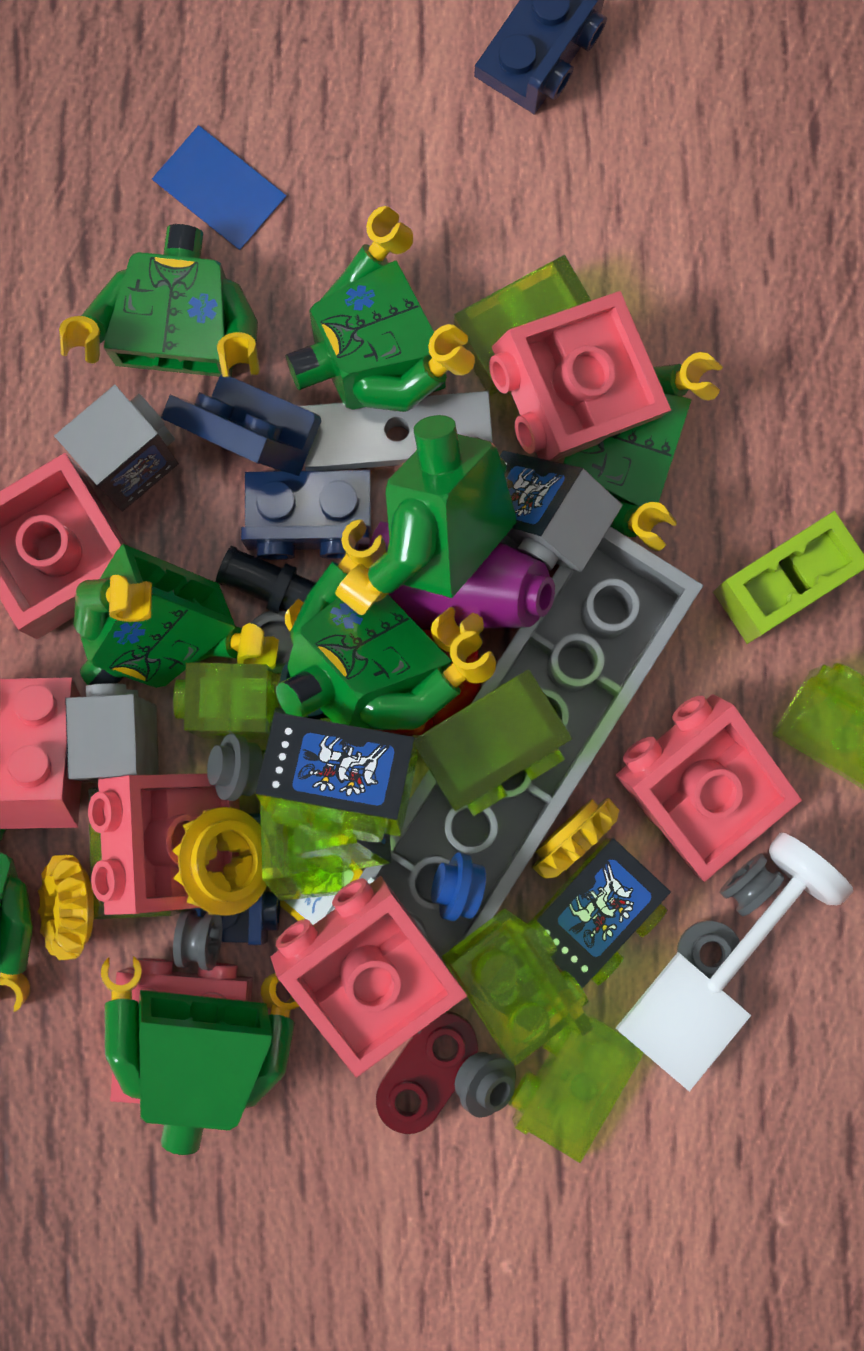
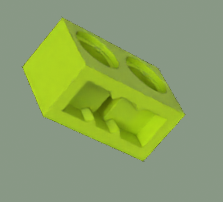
[713,511,864,644]

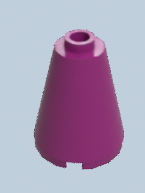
[368,521,555,630]

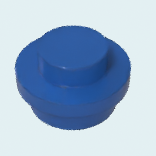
[431,852,486,922]

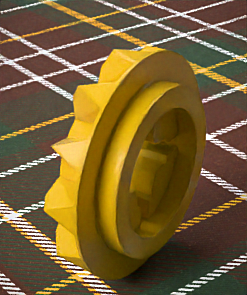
[532,797,620,879]
[172,807,272,916]
[37,854,94,960]

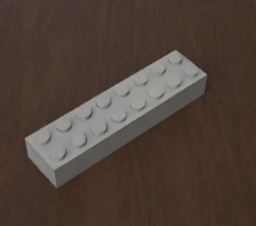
[359,527,703,1034]

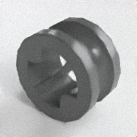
[719,854,784,917]
[173,909,222,971]

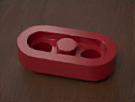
[376,1011,478,1134]

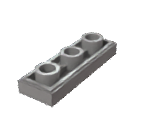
[300,391,493,471]

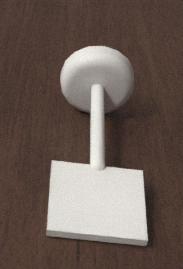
[616,833,853,1092]

